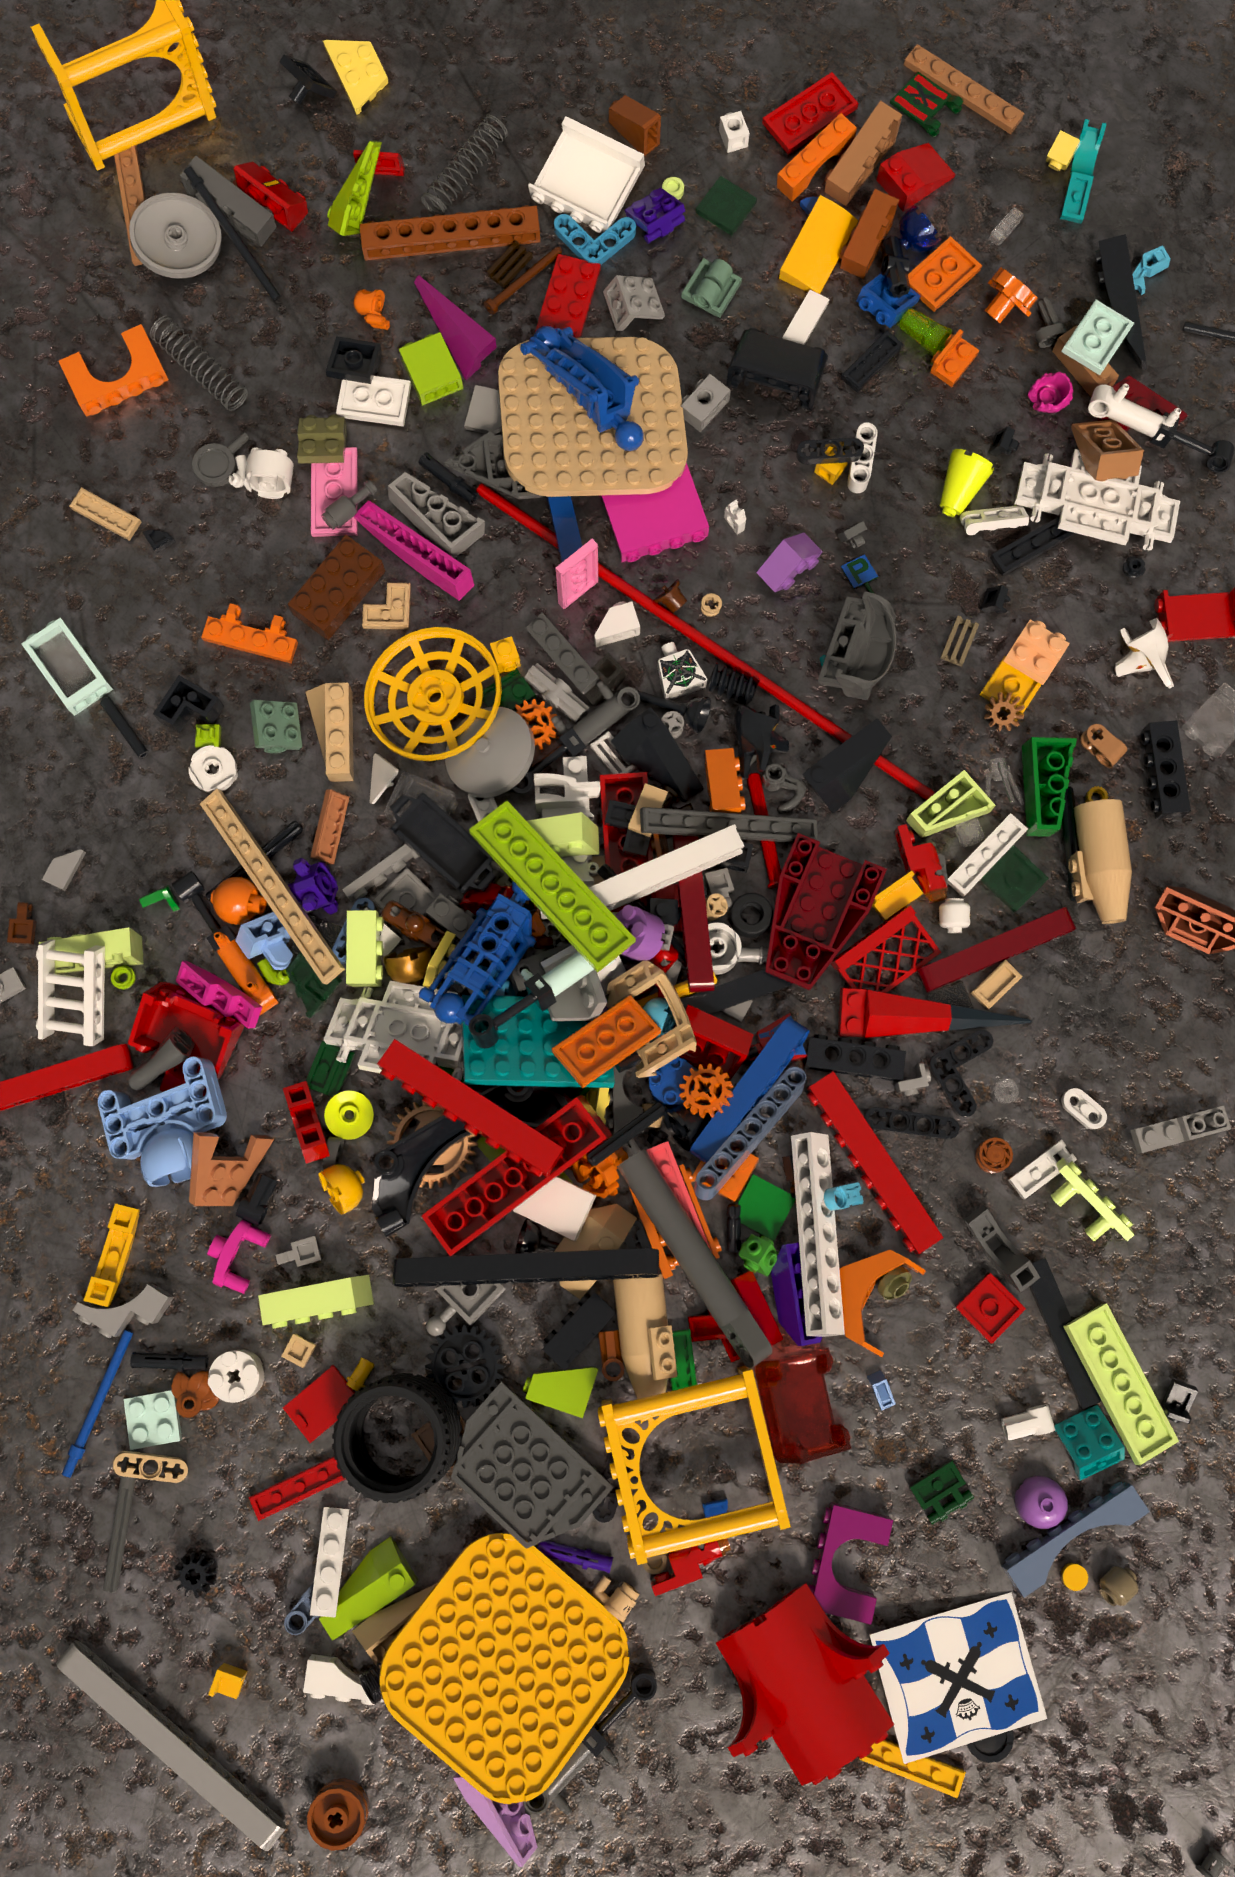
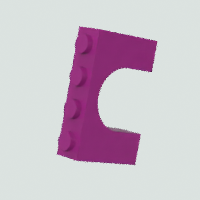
[808,1502,893,1625]

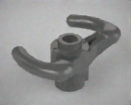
[738,755,807,814]

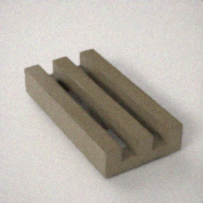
[940,615,979,667]

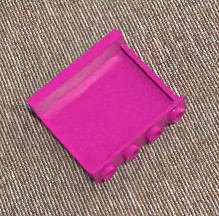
[599,462,709,563]

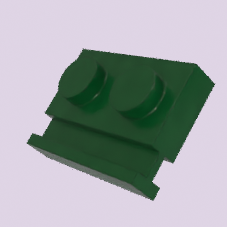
[482,668,536,711]
[306,1041,356,1097]

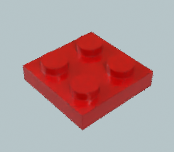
[954,1272,1026,1344]

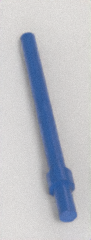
[62,1330,134,1478]

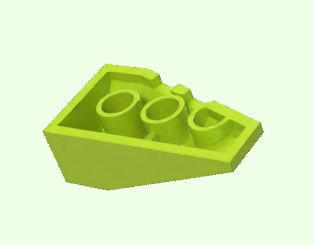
[327,141,382,236]
[319,1536,419,1641]

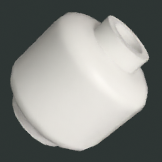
[939,898,970,933]

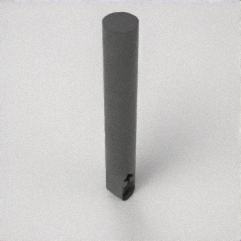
[617,1149,773,1368]

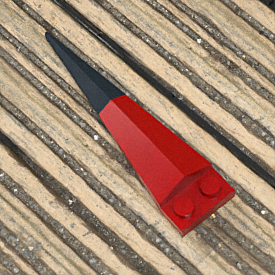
[838,987,1032,1038]

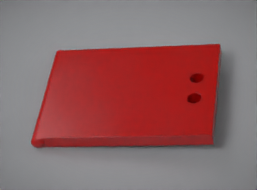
[283,1365,355,1443]

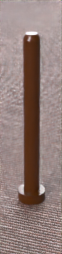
[484,246,563,315]

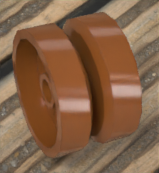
[307,1778,370,1851]

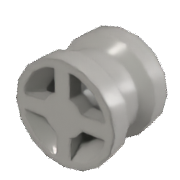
[661,711,684,739]

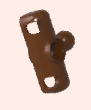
[379,900,446,951]

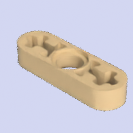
[113,1451,188,1483]

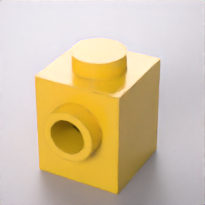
[490,636,521,673]

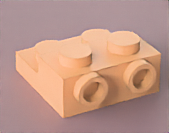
[1003,619,1070,685]

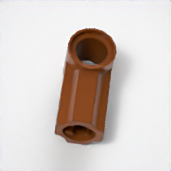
[599,1330,625,1381]

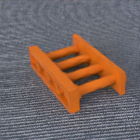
[628,1164,722,1279]

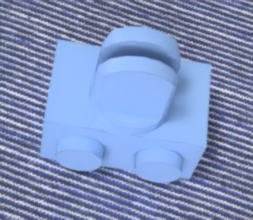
[235,912,293,970]

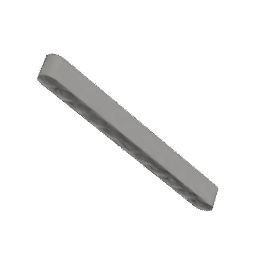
[56,1640,287,1851]

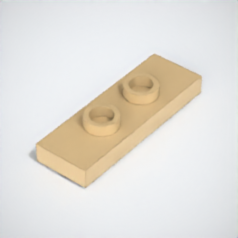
[69,487,142,541]

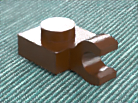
[7,902,36,945]

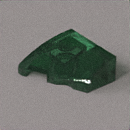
[286,953,342,1018]

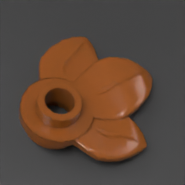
[171,1370,219,1418]

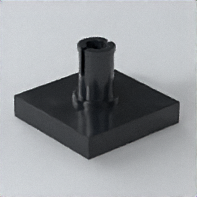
[279,55,337,104]

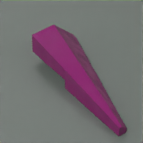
[414,275,497,380]

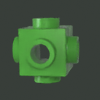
[739,1234,778,1277]

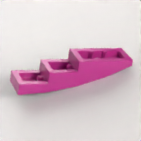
[175,960,262,1029]

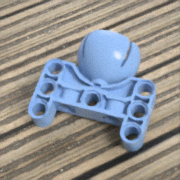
[98,1056,227,1187]

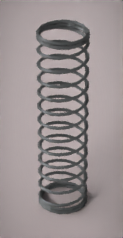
[421,114,508,215]
[150,316,248,411]

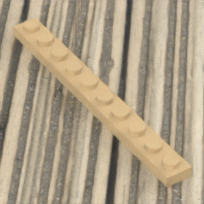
[200,789,345,985]

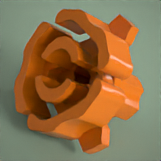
[984,267,1038,323]
[572,1147,628,1198]

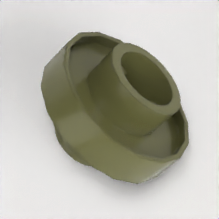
[878,1266,912,1300]

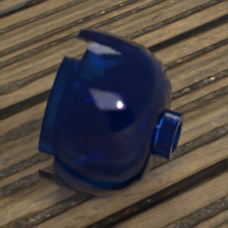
[899,205,941,253]

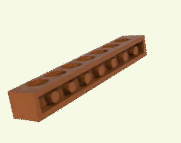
[360,205,540,261]

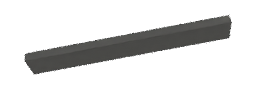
[640,807,818,843]

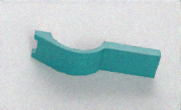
[1060,119,1106,224]

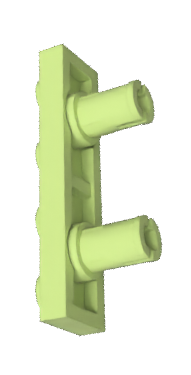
[1051,1158,1135,1241]

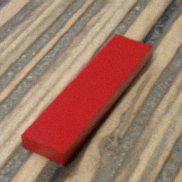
[248,1456,346,1521]

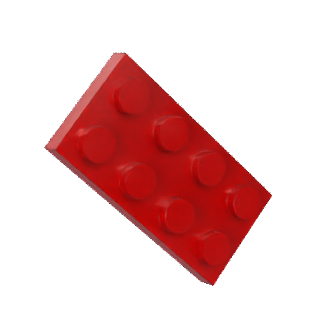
[762,72,859,155]
[535,254,601,338]

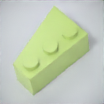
[906,770,996,838]
[346,910,384,987]

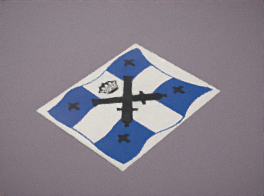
[870,1592,1047,1764]

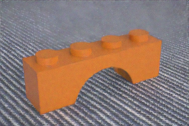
[777,113,857,202]

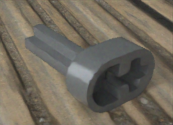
[1035,297,1067,348]
[292,1133,344,1169]

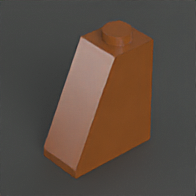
[609,95,661,157]

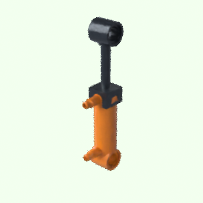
[172,871,279,1016]

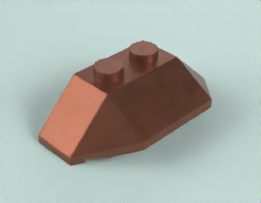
[1155,886,1235,954]

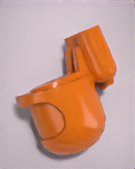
[353,289,390,330]

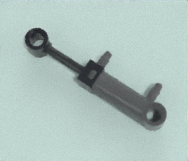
[510,680,640,794]
[523,1667,657,1815]

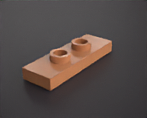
[310,789,350,865]

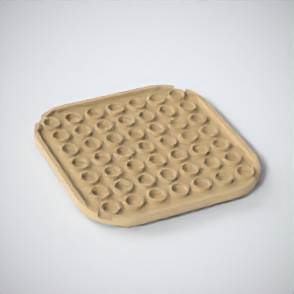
[498,337,688,497]

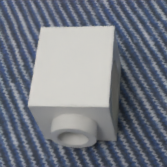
[719,111,750,153]

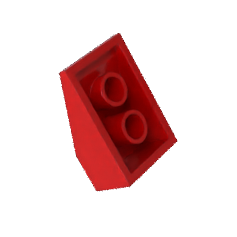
[876,143,956,212]

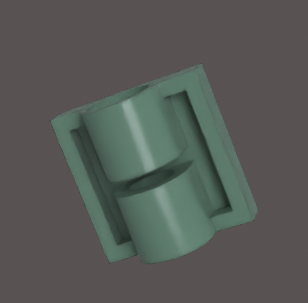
[681,258,742,318]
[250,700,302,753]

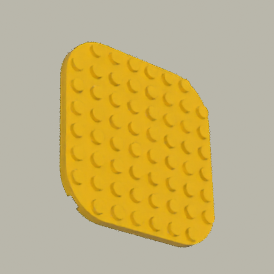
[379,1533,629,1804]

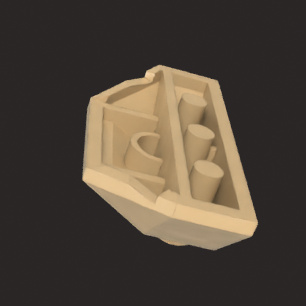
[554,1204,637,1300]

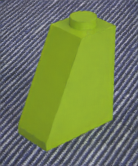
[523,1366,599,1418]

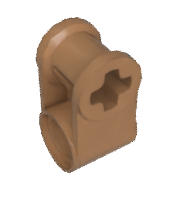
[1080,724,1128,768]

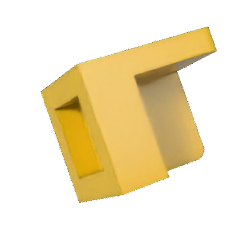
[814,446,848,485]
[208,1663,248,1699]

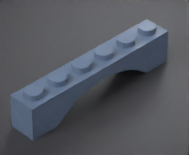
[1001,1482,1150,1598]

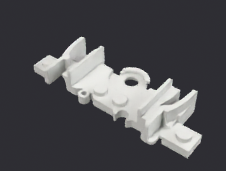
[534,756,600,919]

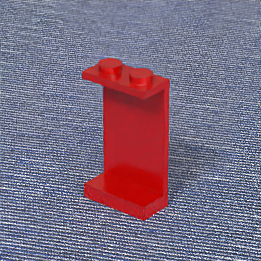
[1154,587,1235,642]

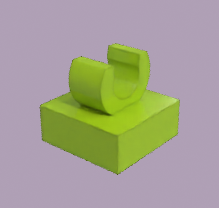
[195,724,221,750]

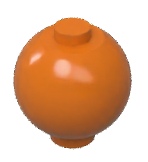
[211,877,267,925]

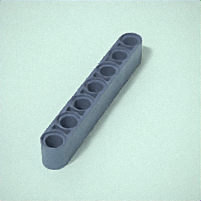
[694,1067,806,1200]

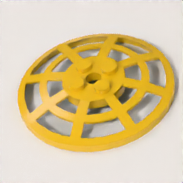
[364,627,502,761]

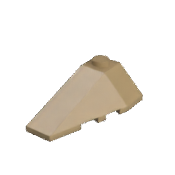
[352,1583,437,1668]

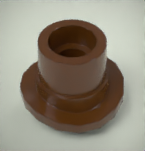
[654,579,687,613]

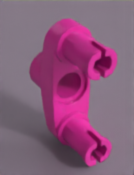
[207,1220,271,1294]

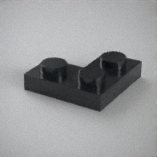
[604,800,651,858]

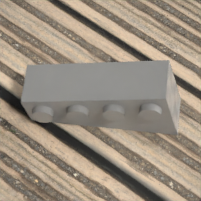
[388,472,485,559]

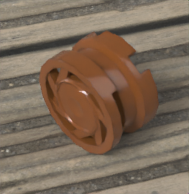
[975,1137,1013,1174]

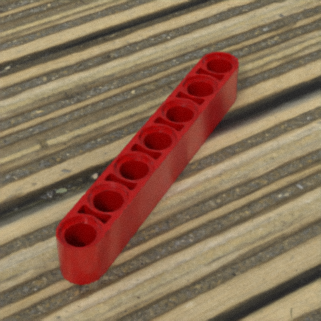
[0,1044,134,1111]

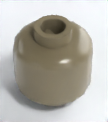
[1099,1566,1138,1606]

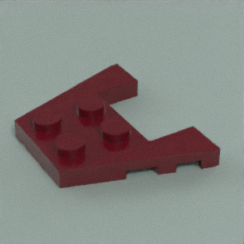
[1097,375,1188,431]

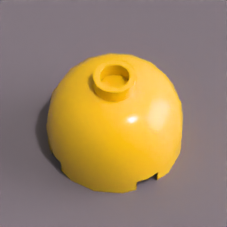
[318,1164,365,1215]

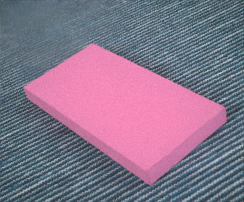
[311,447,358,537]
[556,539,598,609]

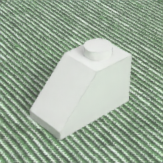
[594,601,640,647]

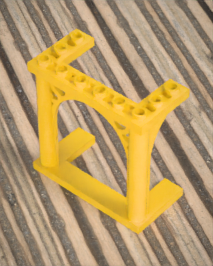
[31,0,217,171]
[598,1365,791,1565]

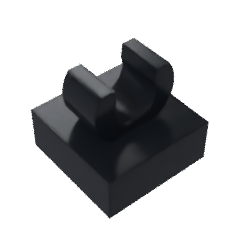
[988,426,1020,457]
[980,585,1011,614]

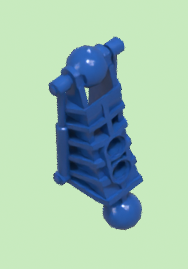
[520,326,644,451]
[419,881,537,1026]

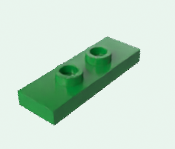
[671,1329,697,1391]

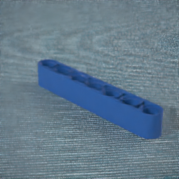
[690,1017,810,1164]

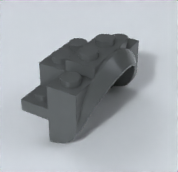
[818,591,896,700]

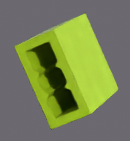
[399,332,463,406]

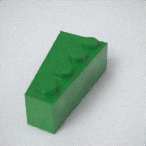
[1022,737,1077,837]

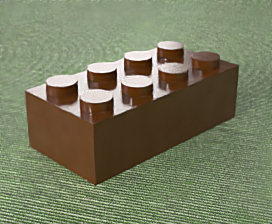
[288,535,385,641]

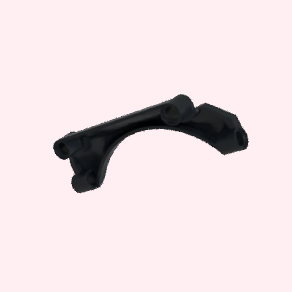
[372,1085,568,1237]

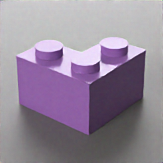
[756,532,823,592]

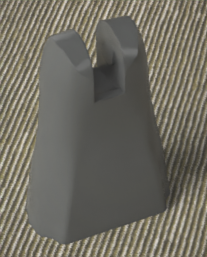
[128,1026,195,1090]

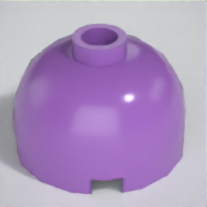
[1015,1476,1068,1529]

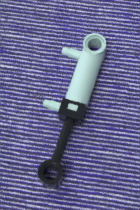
[469,952,615,1049]

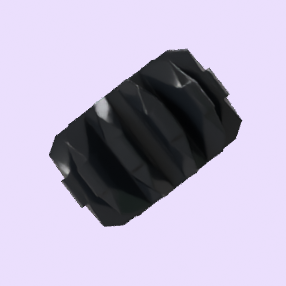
[173,1551,218,1598]

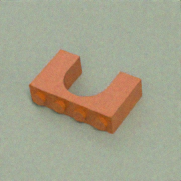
[59,324,169,417]

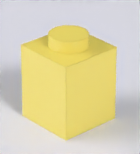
[1046,130,1080,171]

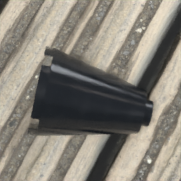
[662,1090,722,1151]

